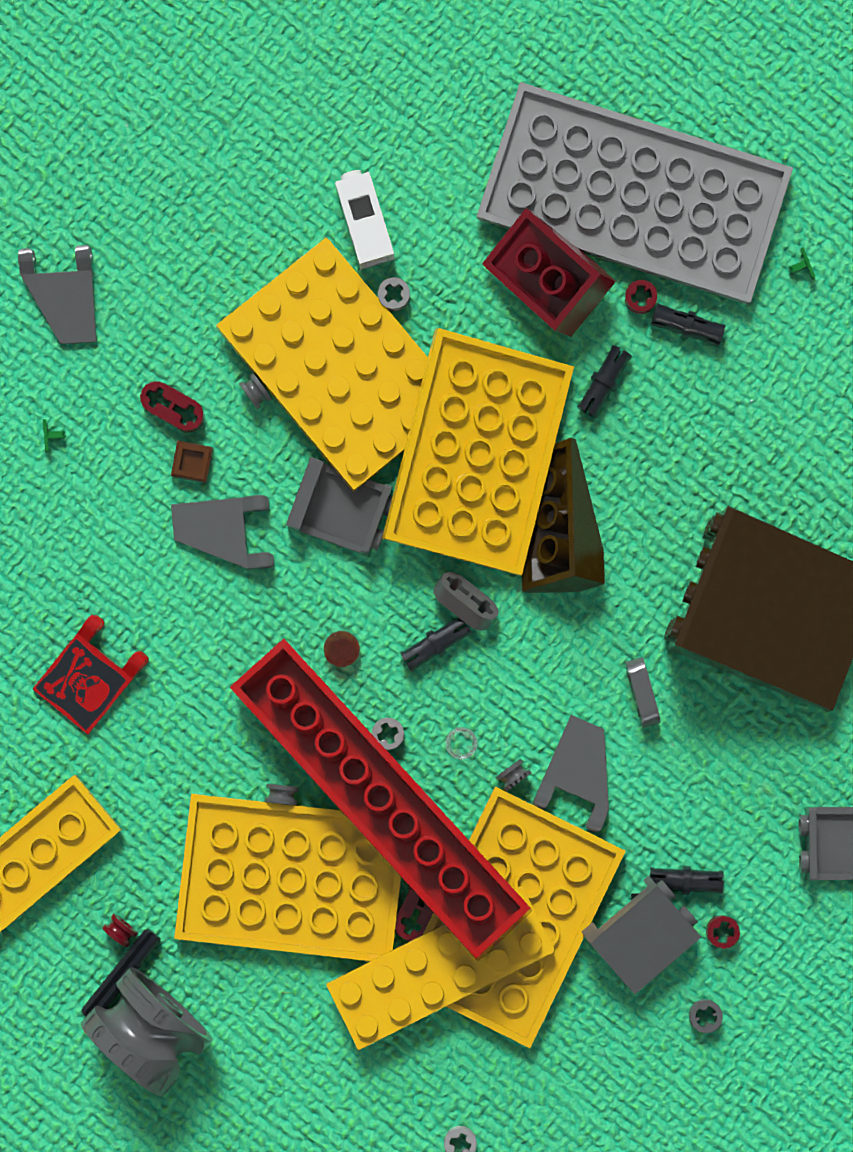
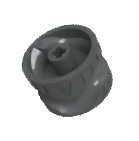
[81,967,213,1097]

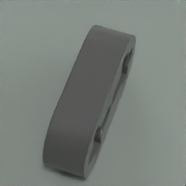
[433,572,498,631]
[625,657,661,728]

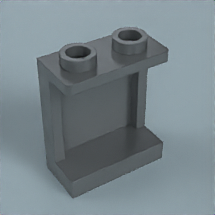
[286,457,393,557]
[798,807,853,881]
[582,875,701,994]

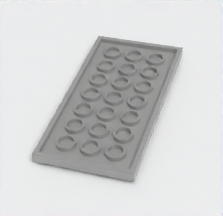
[476,82,793,305]

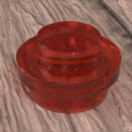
[324,631,360,667]

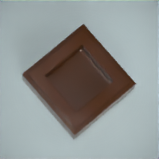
[171,440,214,483]

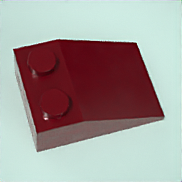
[482,208,616,337]

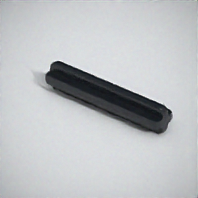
[81,928,161,1017]

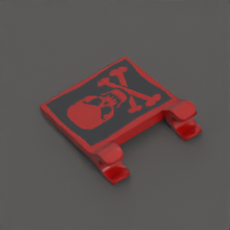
[33,615,149,734]

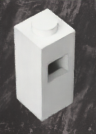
[335,170,395,270]

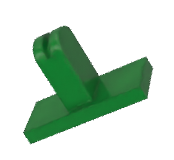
[788,247,815,280]
[43,419,66,453]

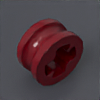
[625,280,657,314]
[102,913,139,948]
[706,915,740,949]

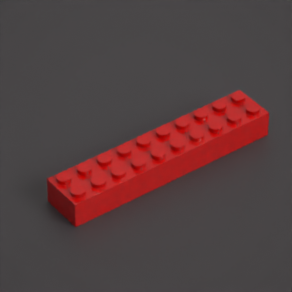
[230,638,532,961]

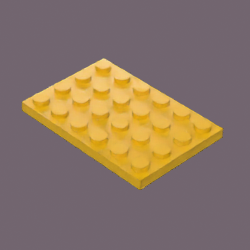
[216,237,428,492]
[382,328,574,575]
[423,787,626,1048]
[174,794,401,961]

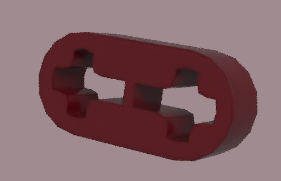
[140,381,205,433]
[395,888,433,941]

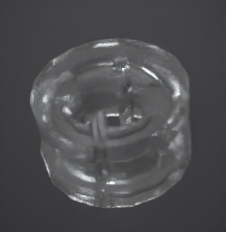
[445,727,478,760]

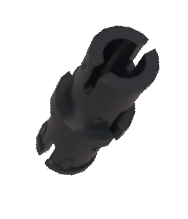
[650,303,726,347]
[577,345,632,419]
[399,617,473,672]
[649,866,724,895]

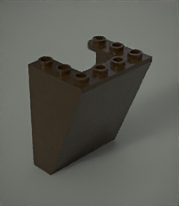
[663,506,853,712]

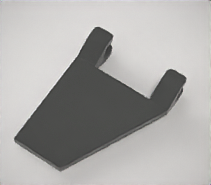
[18,245,97,344]
[171,495,274,569]
[533,715,609,833]

